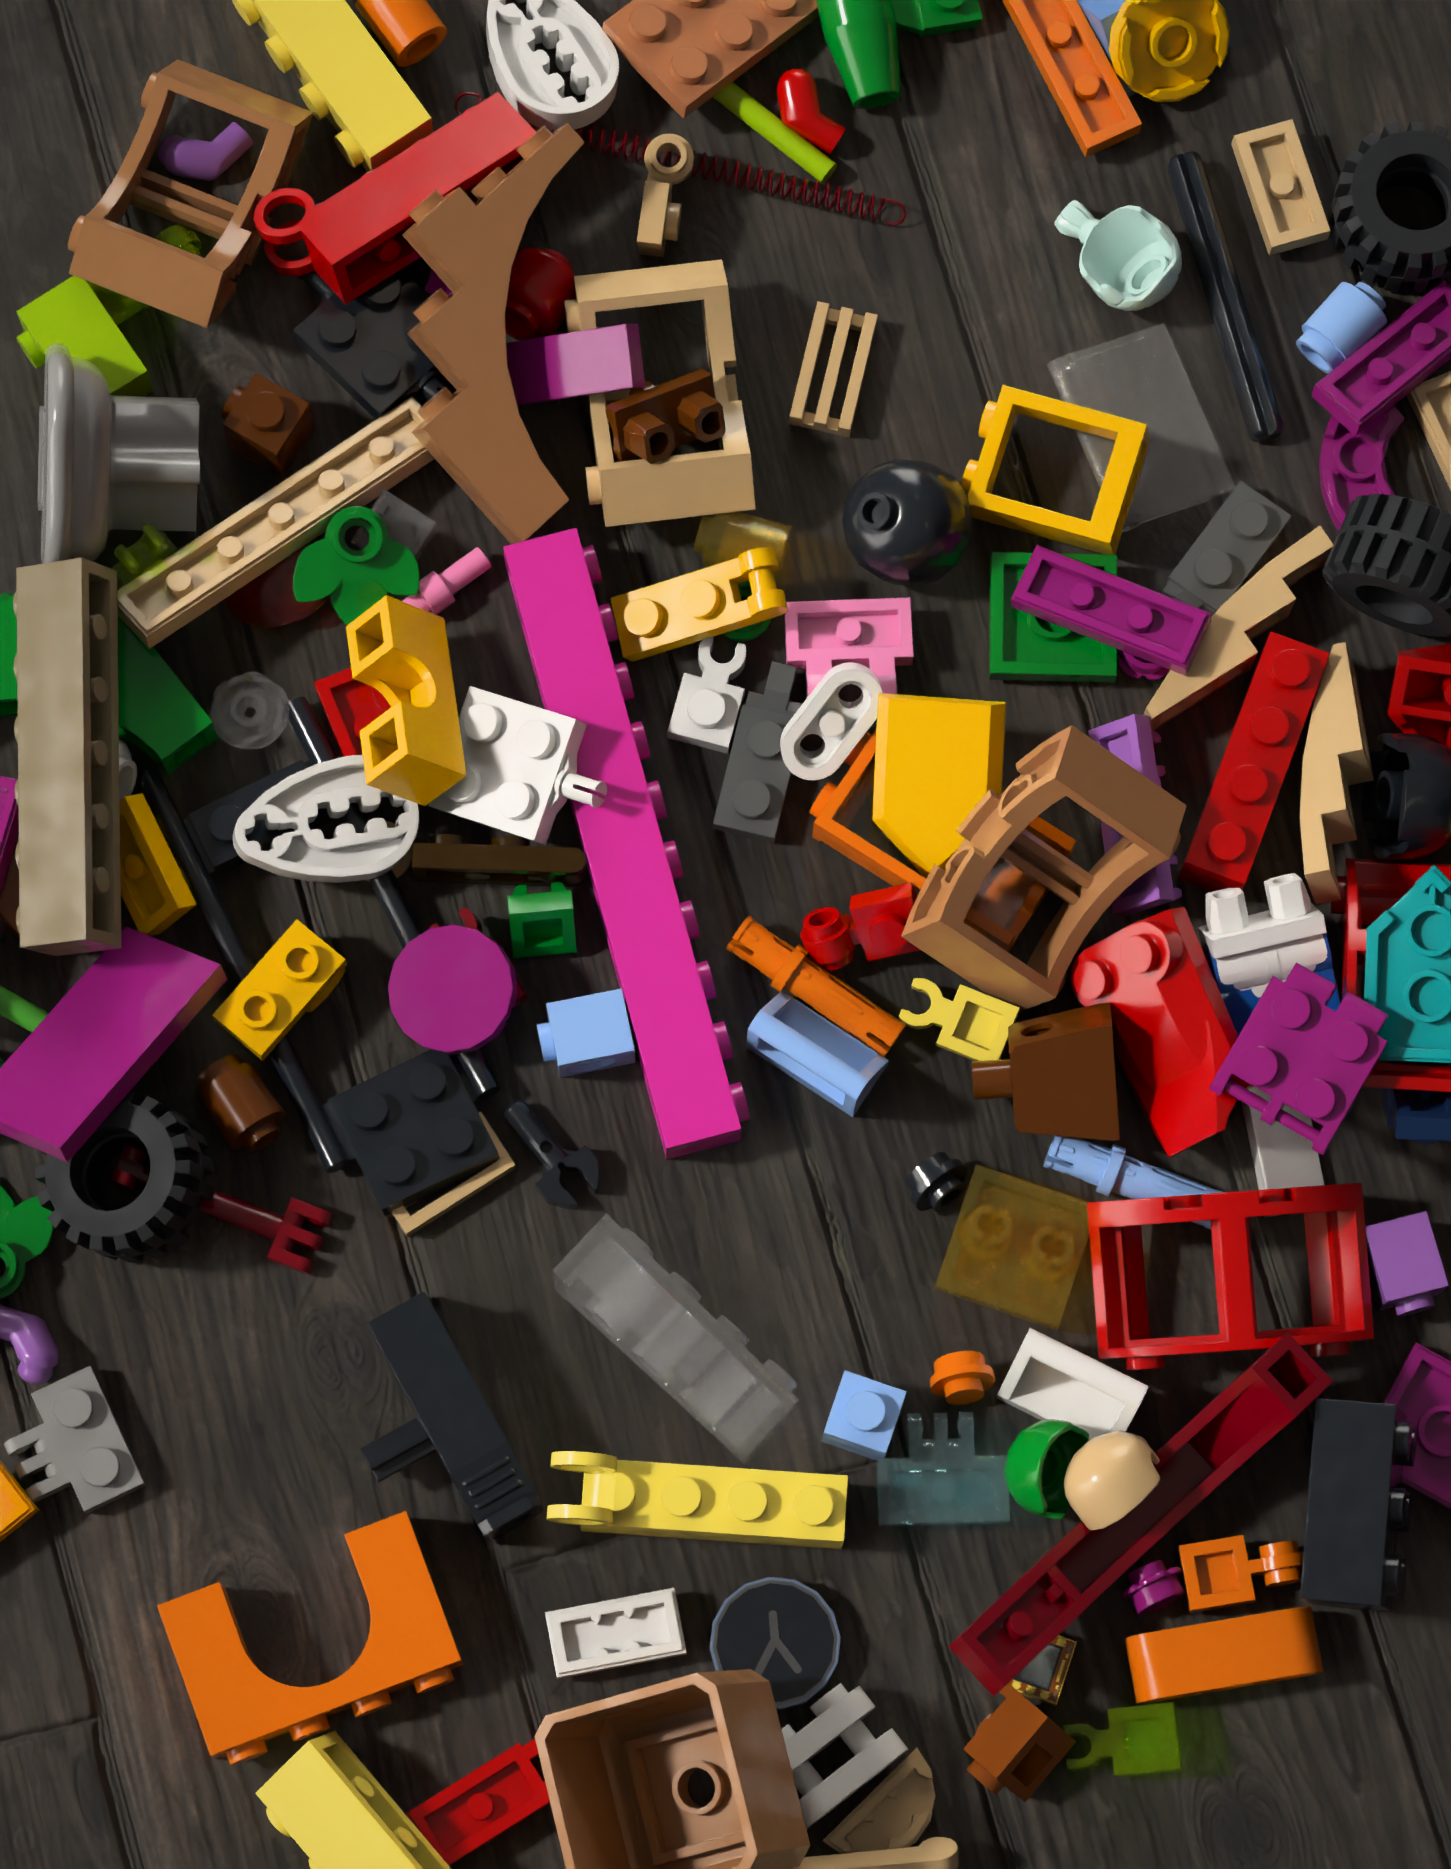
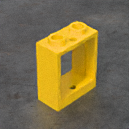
[961,385,1151,555]

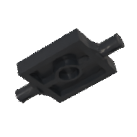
[293,269,454,419]

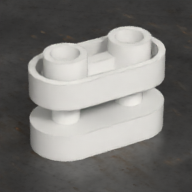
[782,1683,908,1830]

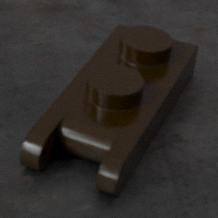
[412,834,587,887]

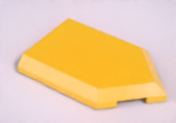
[872,693,1007,878]

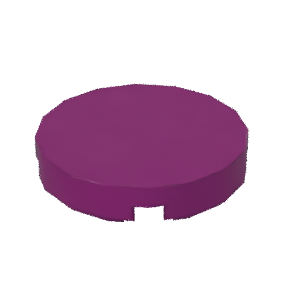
[388,924,518,1055]

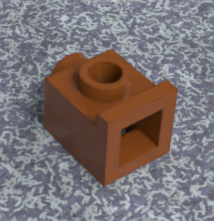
[963,1683,1076,1802]

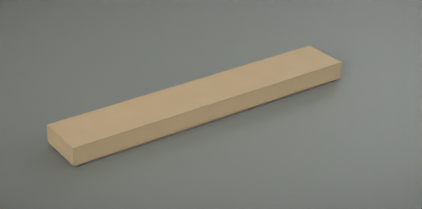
[117,396,435,649]

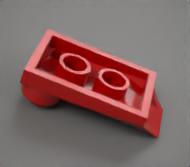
[1070,907,1254,1158]

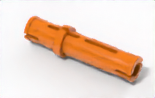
[726,916,907,1057]

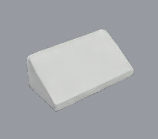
[1241,1086,1324,1218]

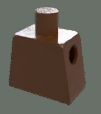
[972,1002,1120,1141]

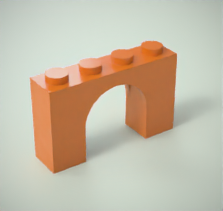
[157,1511,464,1766]

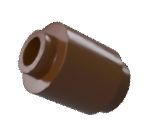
[195,1054,286,1153]

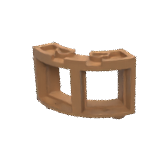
[68,59,314,328]
[901,725,1187,1012]

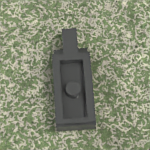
[1161,480,1291,617]
[713,661,802,843]

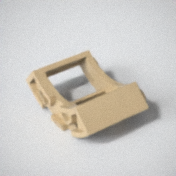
[564,259,756,527]

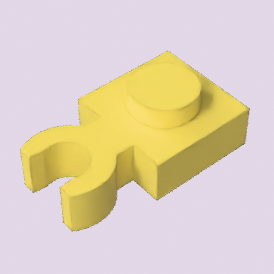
[899,978,1020,1061]

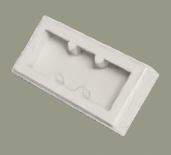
[545,1588,687,1679]

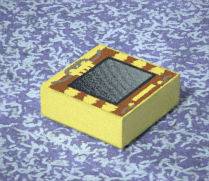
[1009,1635,1077,1706]

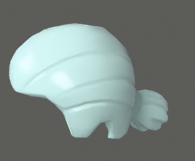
[1054,200,1182,311]

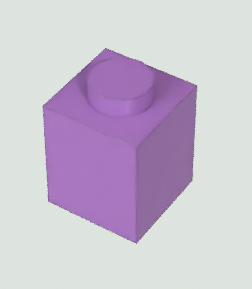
[1365,1211,1449,1317]

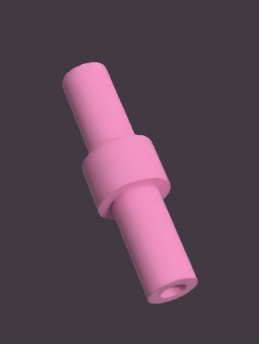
[402,547,492,615]

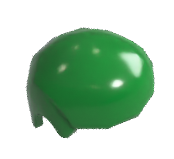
[1004,1419,1089,1519]

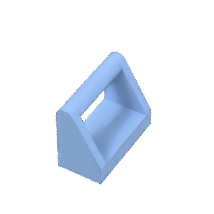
[746,991,889,1117]

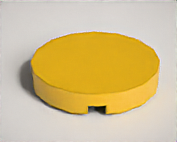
[1109,0,1230,102]

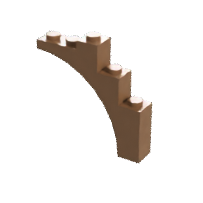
[402,123,585,544]

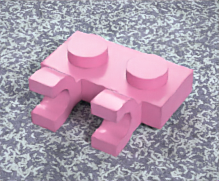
[784,597,914,699]

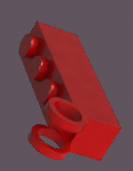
[254,92,536,305]

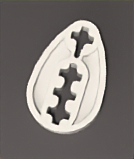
[486,0,619,130]
[233,755,419,883]

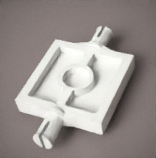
[429,686,607,845]

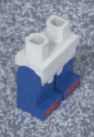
[1198,873,1341,1036]

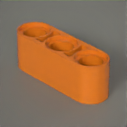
[1125,1606,1324,1704]

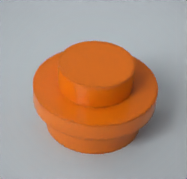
[929,1351,995,1405]

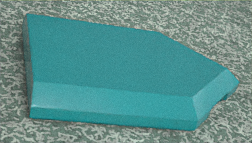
[1364,865,1451,1063]

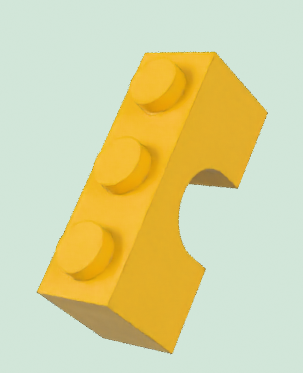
[346,595,467,806]

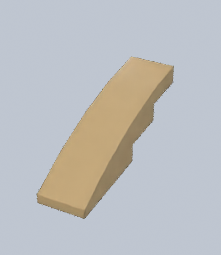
[1144,526,1333,730]
[1300,642,1374,905]

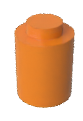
[355,0,447,67]

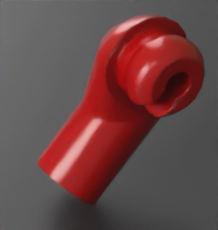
[777,69,846,154]

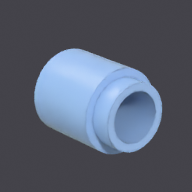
[1296,282,1388,374]

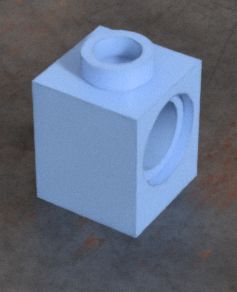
[537,988,635,1078]

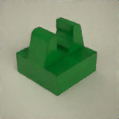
[507,882,577,958]

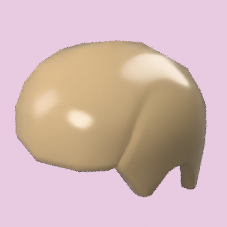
[1064,1430,1160,1530]

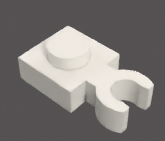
[667,637,746,754]

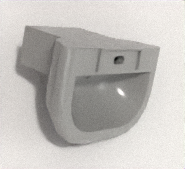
[37,343,200,564]

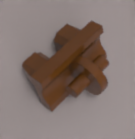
[605,368,726,464]

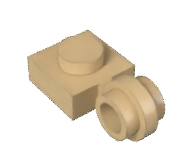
[637,133,694,257]

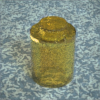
[694,512,792,584]

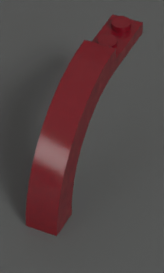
[948,1332,1333,1696]

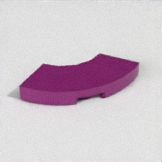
[1319,406,1405,532]

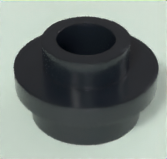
[906,1152,968,1211]

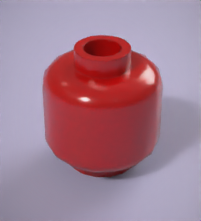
[505,248,576,341]

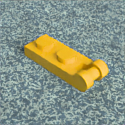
[611,547,788,662]

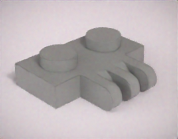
[4,1366,146,1514]

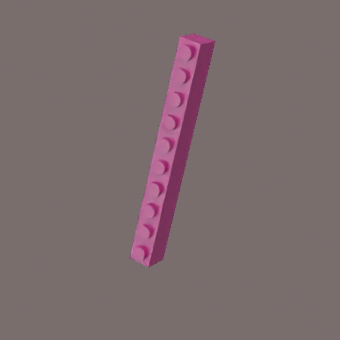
[503,528,750,1160]

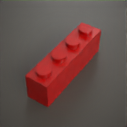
[1177,631,1330,892]

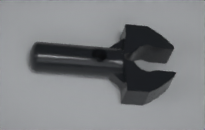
[504,1100,599,1210]

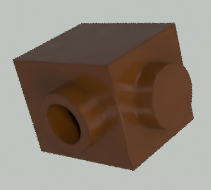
[221,373,315,478]

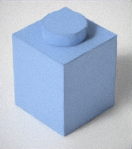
[821,1370,907,1462]

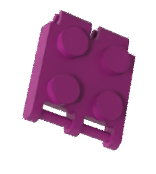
[1209,962,1389,1155]

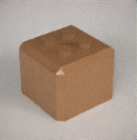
[534,1669,810,1869]

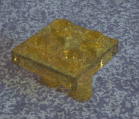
[934,1164,1089,1331]

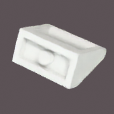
[996,1328,1149,1442]

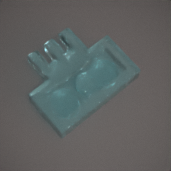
[876,1412,1010,1527]

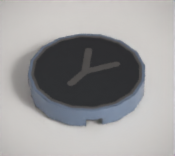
[710,1577,841,1710]

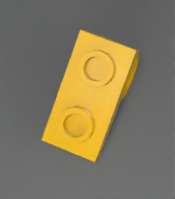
[212,919,347,1061]

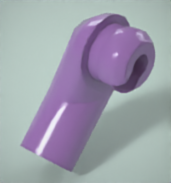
[158,122,254,181]
[0,1305,59,1384]

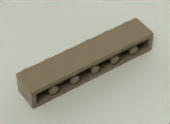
[13,557,121,956]

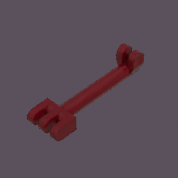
[109,1145,334,1275]

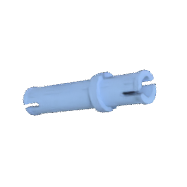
[1043,1136,1223,1229]

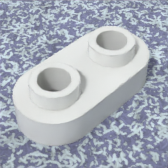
[780,662,883,780]

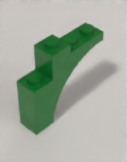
[0,592,218,776]

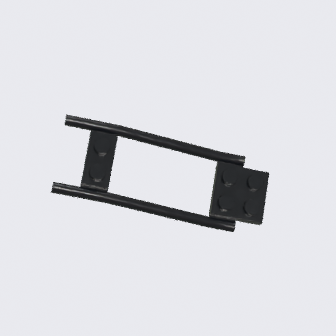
[136,696,501,1217]

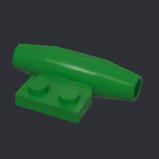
[816,0,983,109]

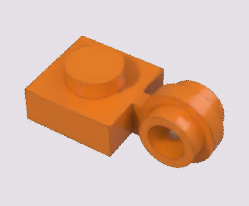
[1178,1535,1304,1613]

